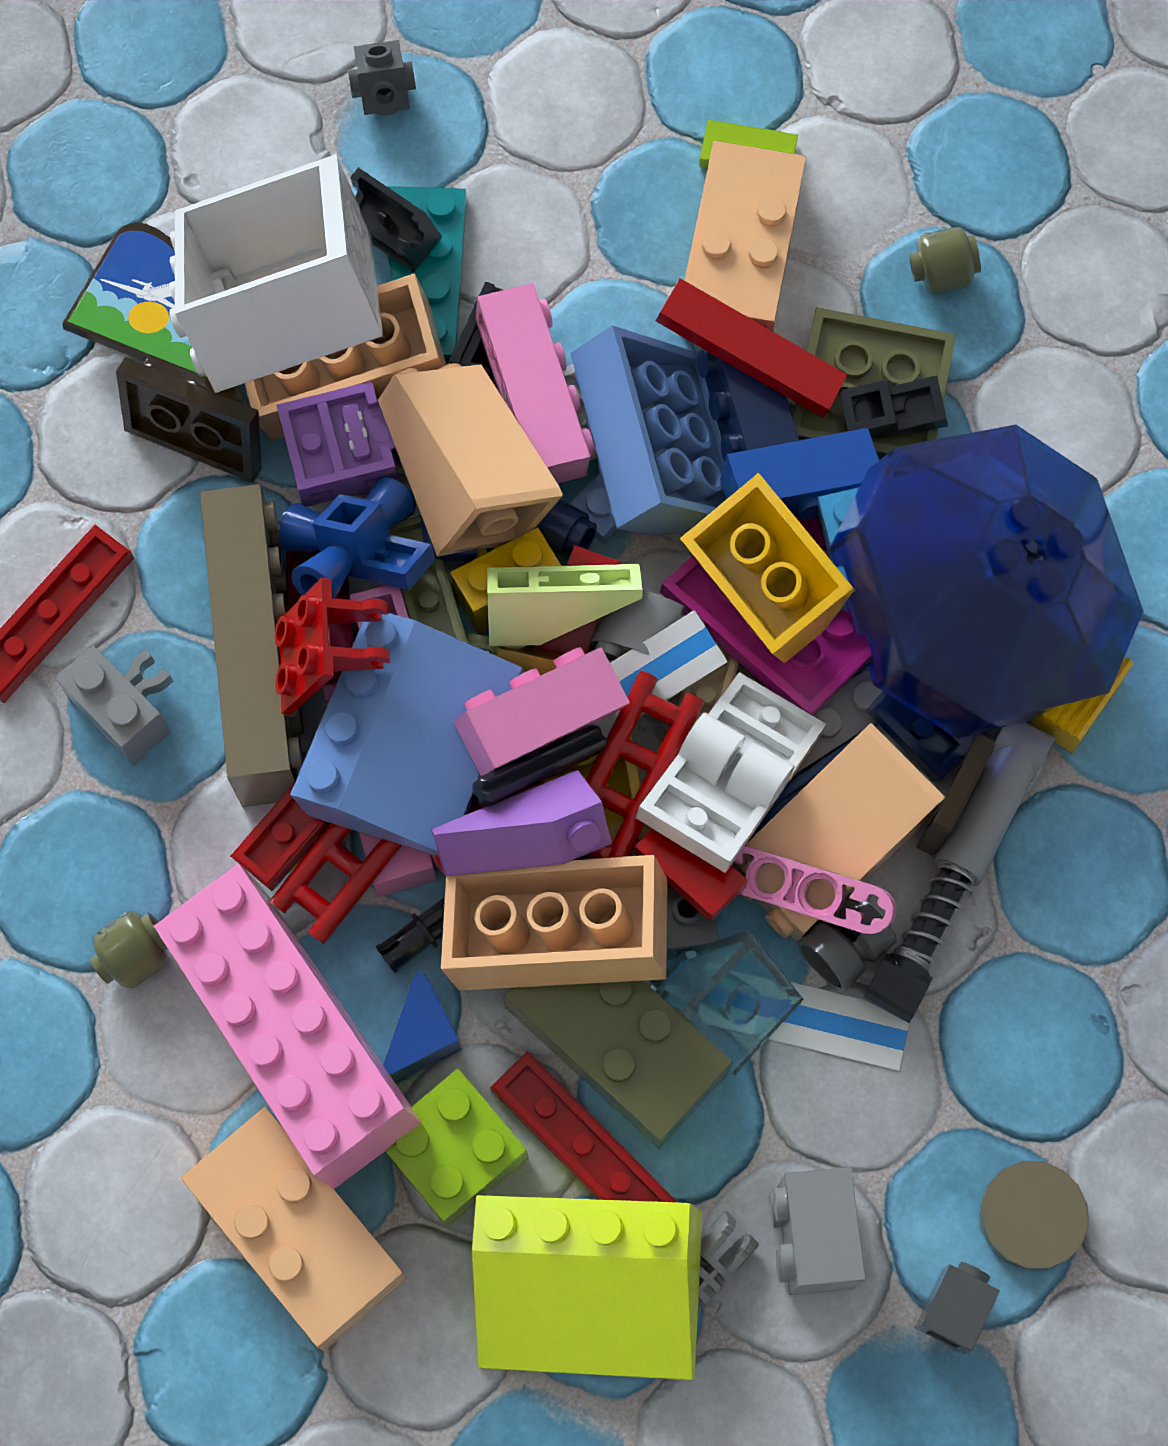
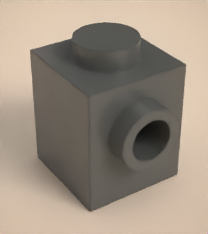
[666,883,719,960]
[915,1262,1000,1354]

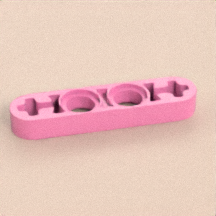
[734,845,897,934]

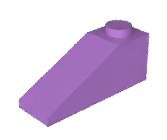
[431,770,612,876]

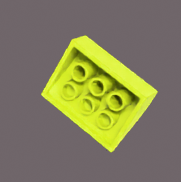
[472,1195,703,1380]

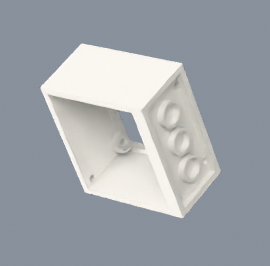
[170,154,383,393]

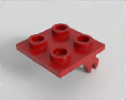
[275,578,390,715]

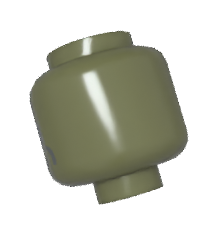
[909,227,981,294]
[90,911,168,989]

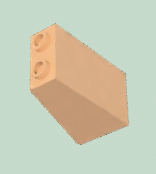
[378,363,563,556]
[731,723,945,943]

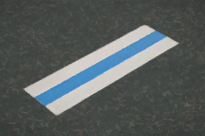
[593,610,727,737]
[696,963,909,1071]

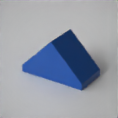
[383,971,461,1083]

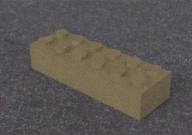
[200,484,306,807]

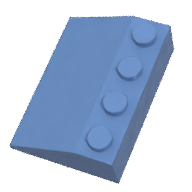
[570,325,726,536]
[290,613,524,856]

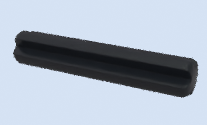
[472,724,607,807]

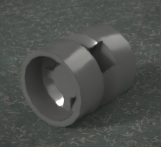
[797,893,897,992]

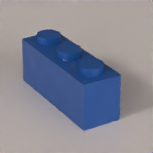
[720,428,885,520]

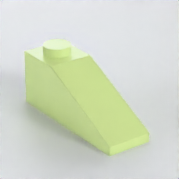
[487,564,643,649]

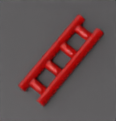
[584,670,705,859]
[269,823,402,945]

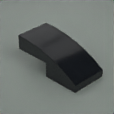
[839,375,948,438]

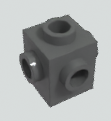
[348,40,416,116]

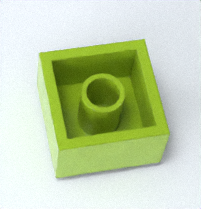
[384,1068,529,1228]

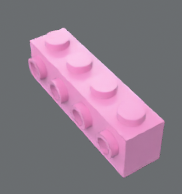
[476,283,595,484]

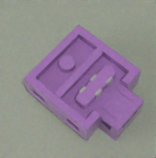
[276,381,402,507]

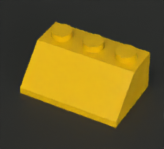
[680,473,855,663]

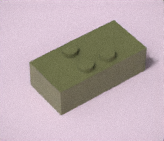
[503,981,732,1149]

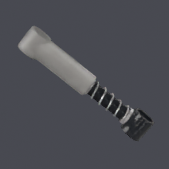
[862,715,1055,1023]

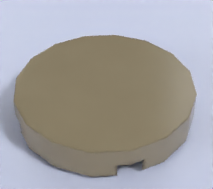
[979,1161,1089,1270]

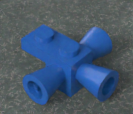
[279,477,435,599]

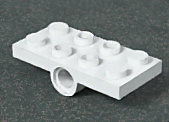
[635,672,826,873]

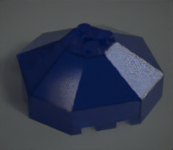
[829,424,1144,739]

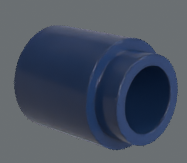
[535,499,597,557]

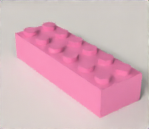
[154,863,422,1189]

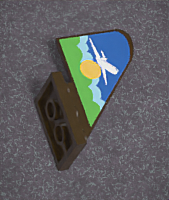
[62,223,262,483]

